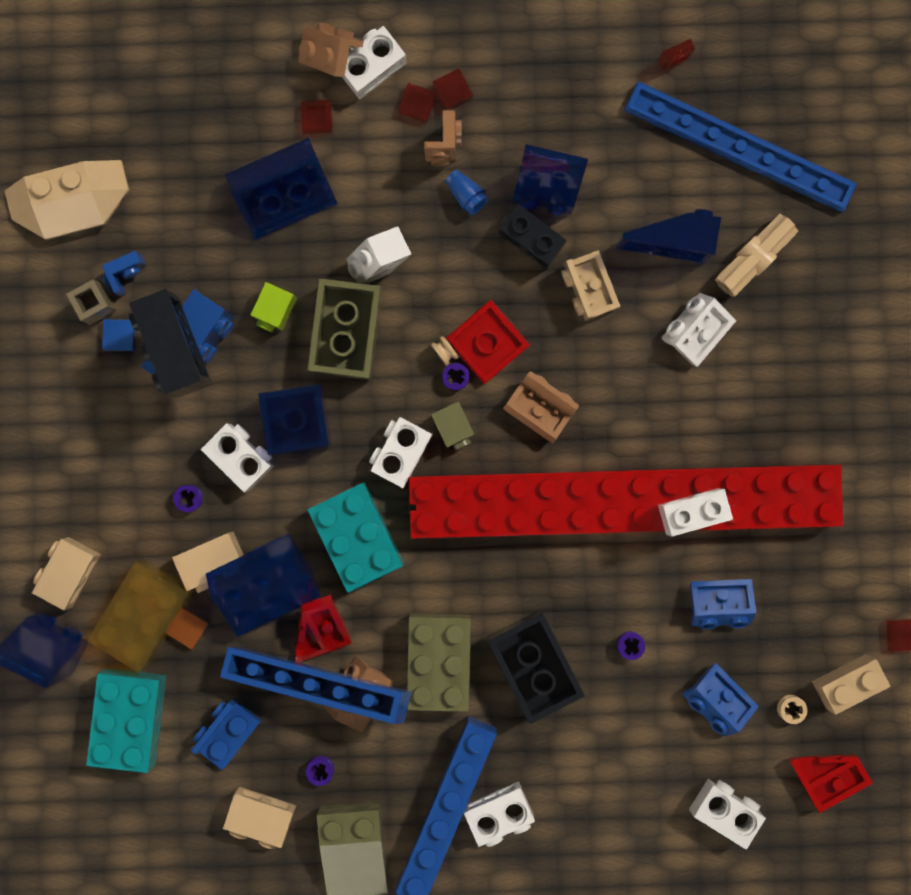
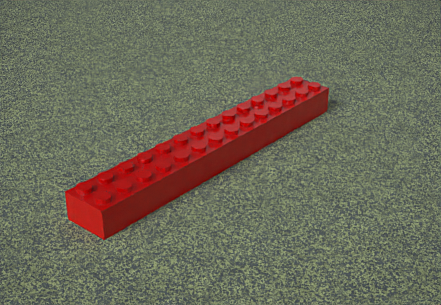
[409,465,843,539]

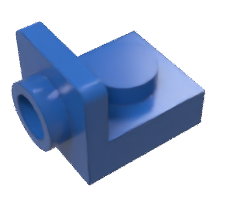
[102,251,147,296]

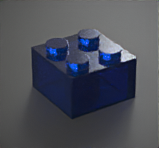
[258,384,332,455]

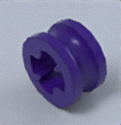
[442,363,469,391]
[173,485,203,512]
[616,631,645,660]
[306,756,334,786]

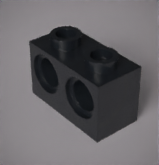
[498,204,567,270]

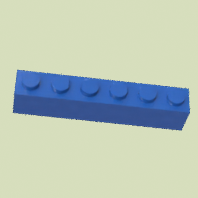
[220,647,412,724]
[396,716,497,895]

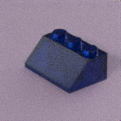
[225,138,338,240]

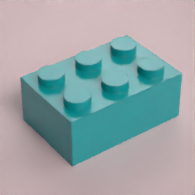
[307,482,405,593]
[86,668,167,773]

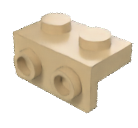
[561,250,621,321]

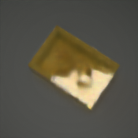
[87,559,195,673]

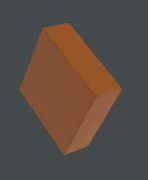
[167,607,210,650]

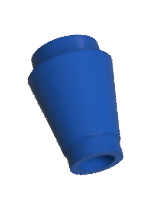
[445,170,488,215]

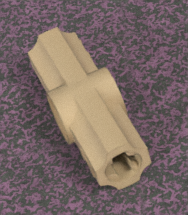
[715,214,798,297]

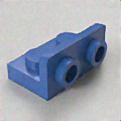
[689,579,757,630]
[683,663,759,736]
[191,698,261,770]

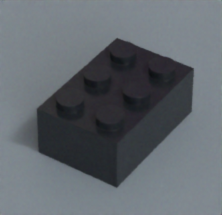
[128,289,213,398]
[487,609,585,724]

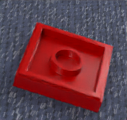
[445,300,530,385]

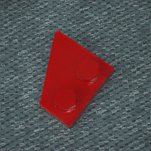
[294,595,352,662]
[788,754,873,813]

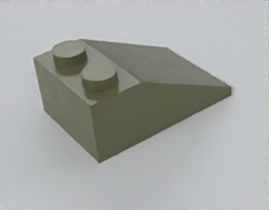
[317,801,388,895]

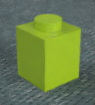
[251,282,297,332]

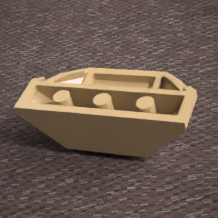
[4,160,130,240]

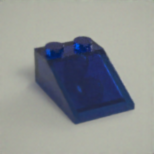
[513,144,588,216]
[615,209,721,264]
[0,613,89,688]

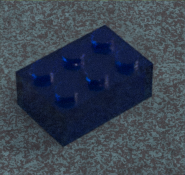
[206,534,321,637]

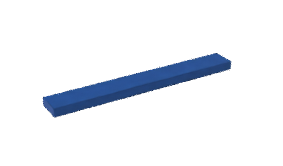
[624,81,857,213]

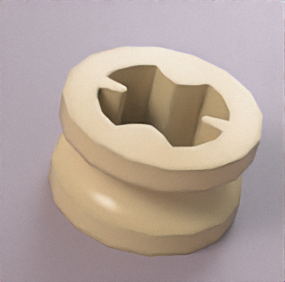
[430,336,459,366]
[777,695,807,724]

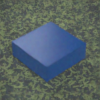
[102,319,136,351]

